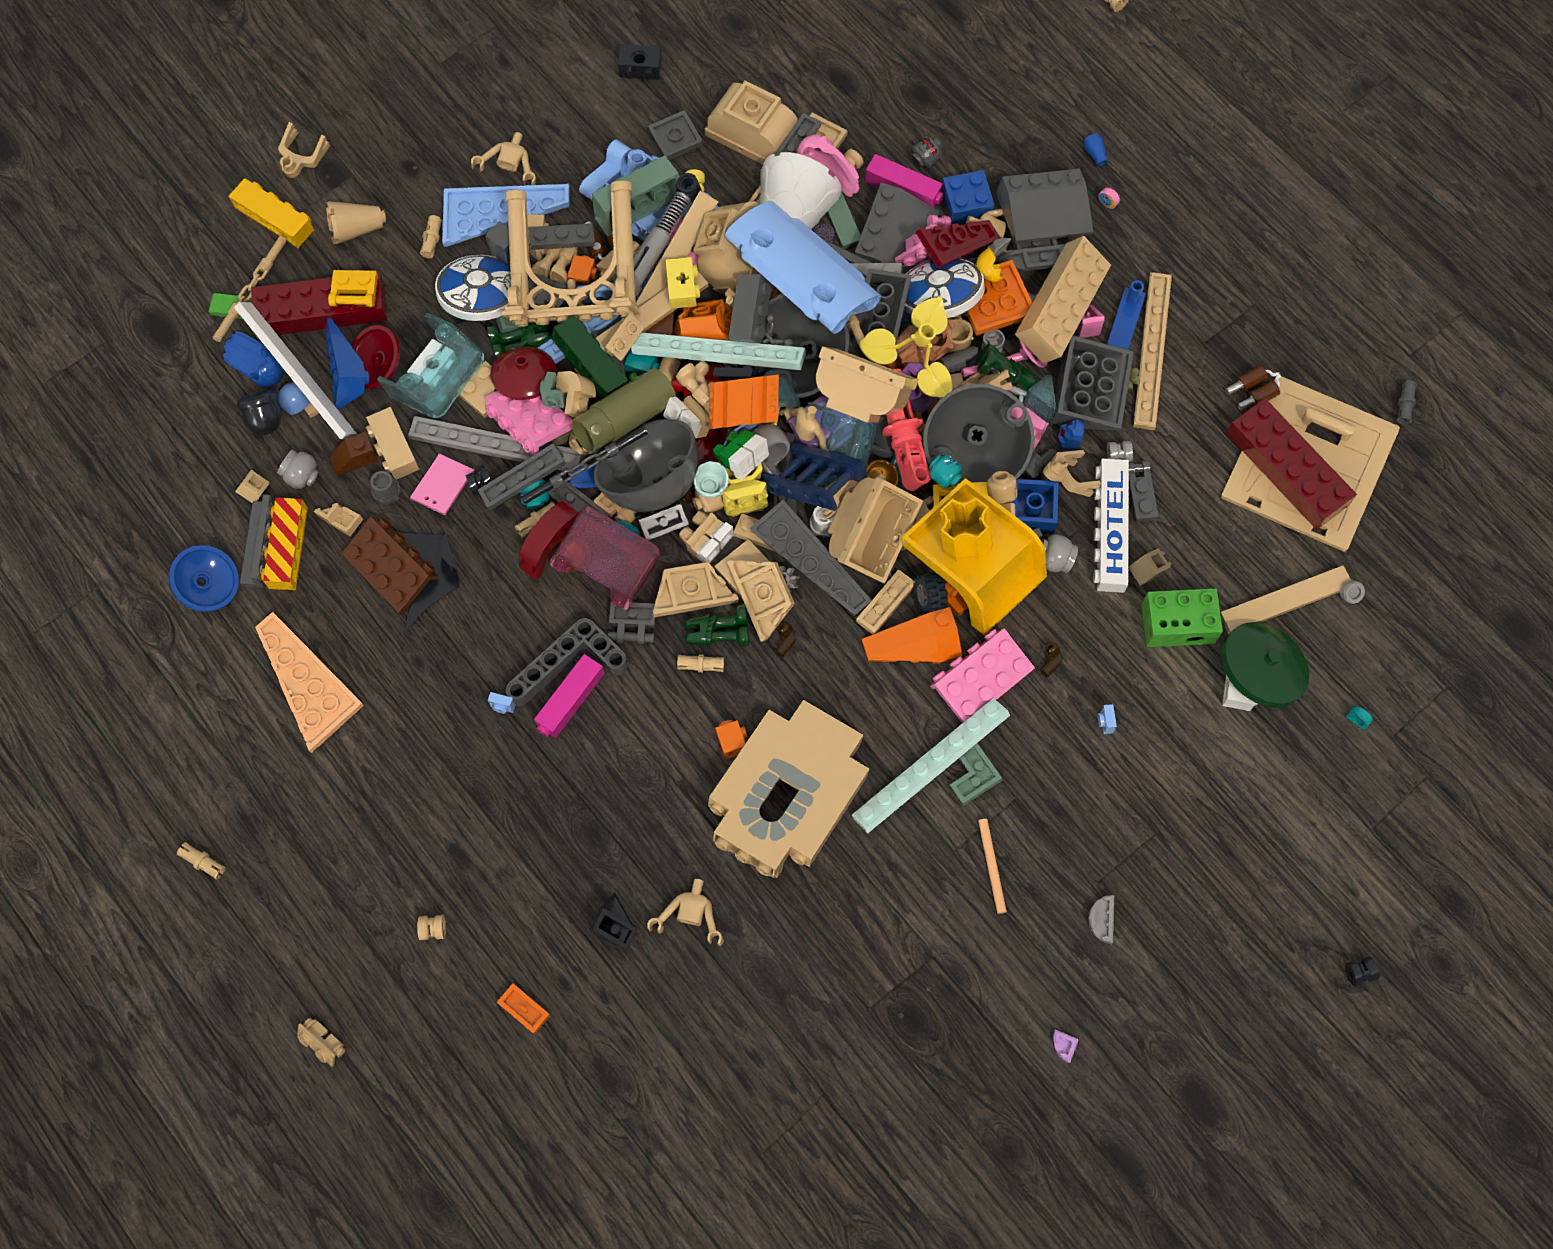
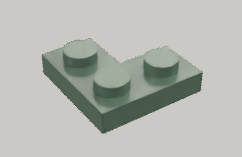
[950,743,1002,806]

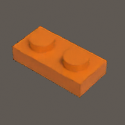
[497,983,551,1035]

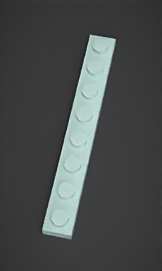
[631,333,806,370]
[852,698,1010,833]

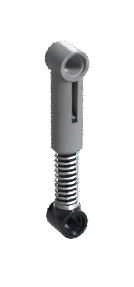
[633,173,702,298]

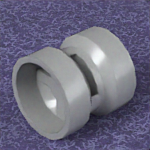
[981,329,1005,353]
[1106,441,1133,462]

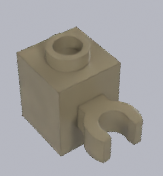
[1128,548,1172,586]

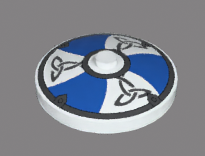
[435,255,511,321]
[904,259,985,318]

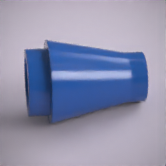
[1084,133,1108,167]

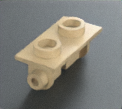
[605,313,645,361]
[297,1018,345,1067]

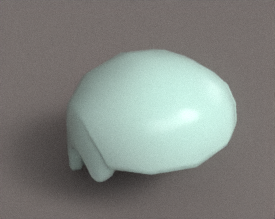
[693,461,729,498]

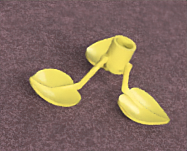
[860,297,952,398]

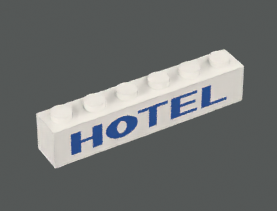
[1093,459,1129,593]

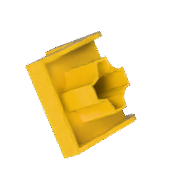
[902,478,1047,636]

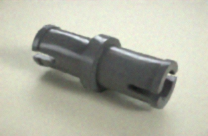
[1397,380,1417,425]

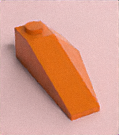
[861,607,962,664]

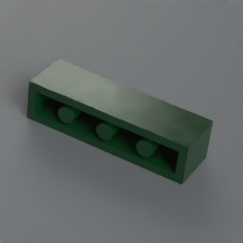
[551,316,628,399]

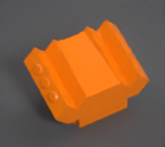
[673,299,733,361]
[708,374,779,429]

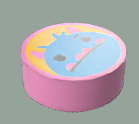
[1098,188,1120,209]

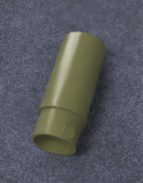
[571,368,676,453]

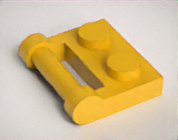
[328,270,378,307]

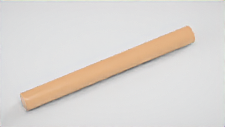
[978,819,1007,914]

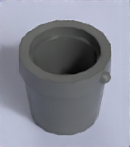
[370,471,401,505]

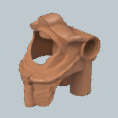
[896,319,954,370]

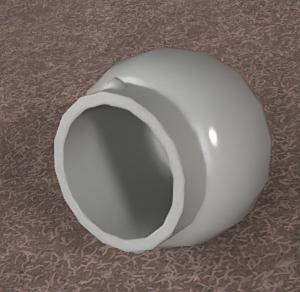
[277,449,319,489]
[1041,534,1078,573]

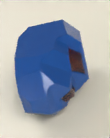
[1057,419,1085,451]

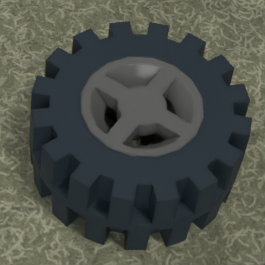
[913,572,948,615]

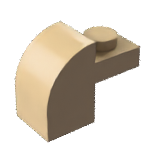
[555,371,596,418]

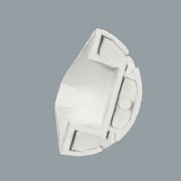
[759,152,842,229]

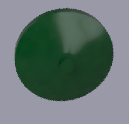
[1221,622,1309,708]

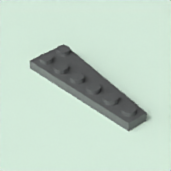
[749,500,872,616]

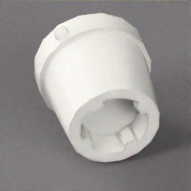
[810,506,836,538]

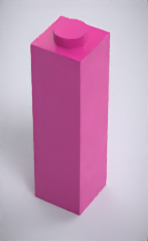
[865,154,944,208]
[534,654,605,739]

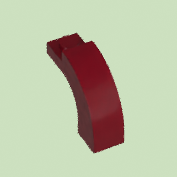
[518,500,579,580]

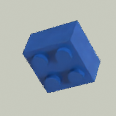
[942,170,994,225]
[1011,479,1059,533]

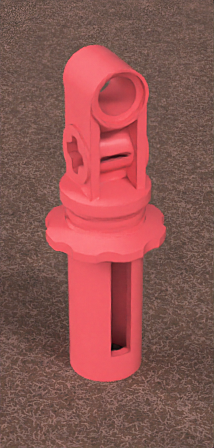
[882,369,931,491]

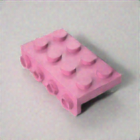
[485,391,572,455]
[930,629,1035,723]

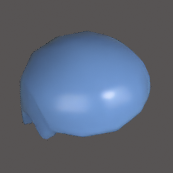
[277,382,310,415]

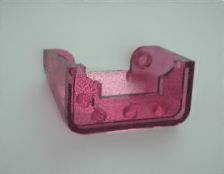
[549,507,660,610]

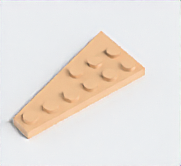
[255,612,364,753]

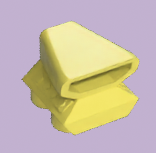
[722,463,768,517]

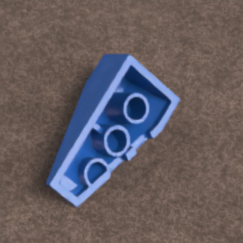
[325,318,369,409]

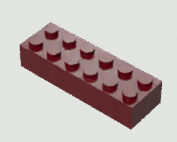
[251,271,387,335]
[1227,398,1357,530]

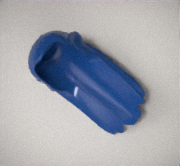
[223,331,284,389]

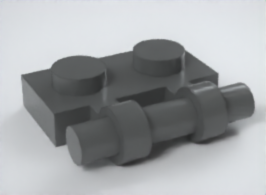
[608,602,656,644]

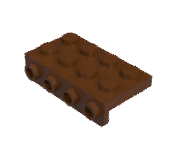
[341,517,439,613]

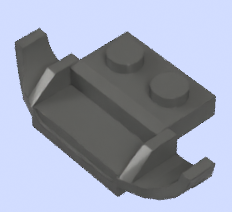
[997,238,1066,272]

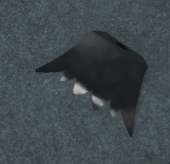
[400,532,460,629]

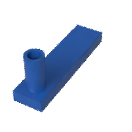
[1107,280,1146,350]

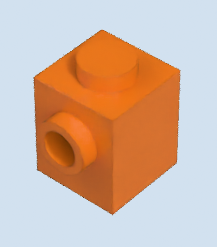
[567,255,599,289]
[715,720,748,759]

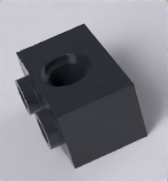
[618,44,662,80]

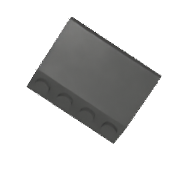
[996,168,1093,243]
[855,183,940,274]
[1050,336,1134,431]

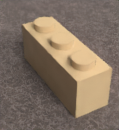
[366,407,419,480]

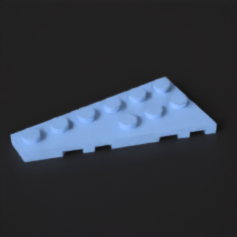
[442,184,570,247]

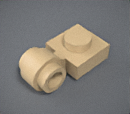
[593,493,637,523]

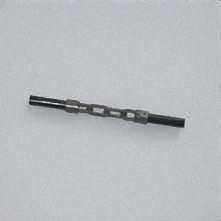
[521,426,648,504]

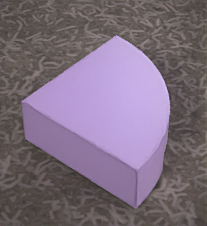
[1053,1030,1079,1063]

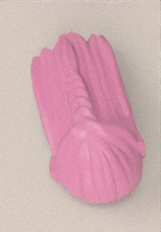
[797,135,860,197]

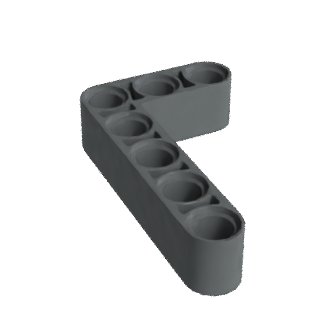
[506,618,628,706]

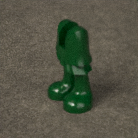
[487,322,552,359]
[976,343,1036,393]
[684,604,749,647]

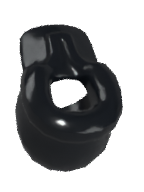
[237,390,282,435]

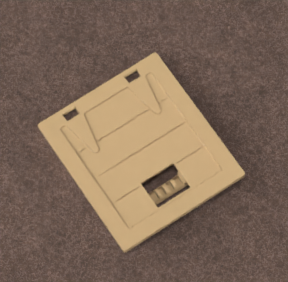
[1221,376,1400,552]

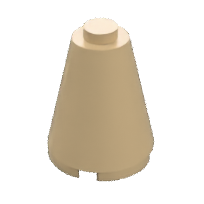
[326,201,386,244]

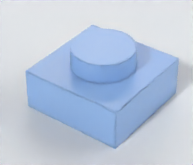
[488,692,516,714]
[1098,705,1117,734]

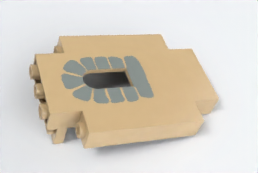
[708,700,869,878]

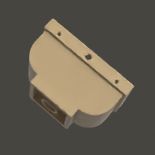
[705,81,798,164]
[693,201,760,294]
[816,346,919,423]
[828,477,923,584]

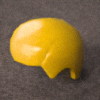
[976,247,1004,283]

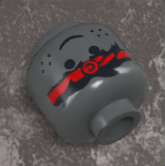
[911,136,943,168]

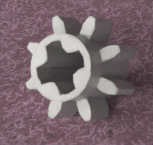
[779,566,800,592]

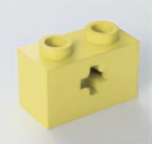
[666,257,700,309]

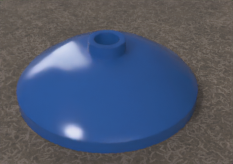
[169,545,239,612]

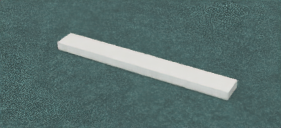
[235,302,357,439]

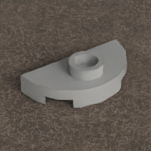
[1088,895,1114,944]

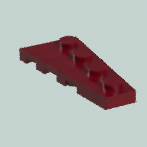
[915,220,1001,269]

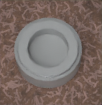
[1340,580,1365,604]

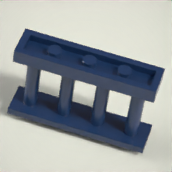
[762,443,868,511]

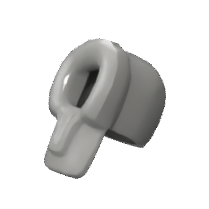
[752,423,790,476]

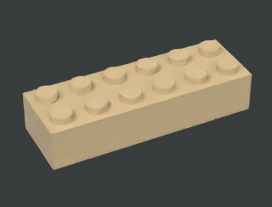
[1015,236,1111,364]

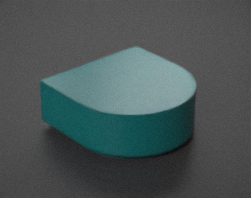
[1345,706,1373,730]

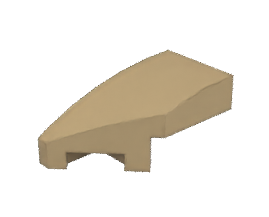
[314,503,364,536]

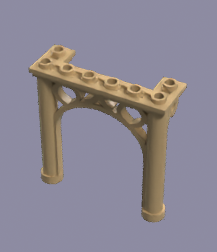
[502,181,640,327]

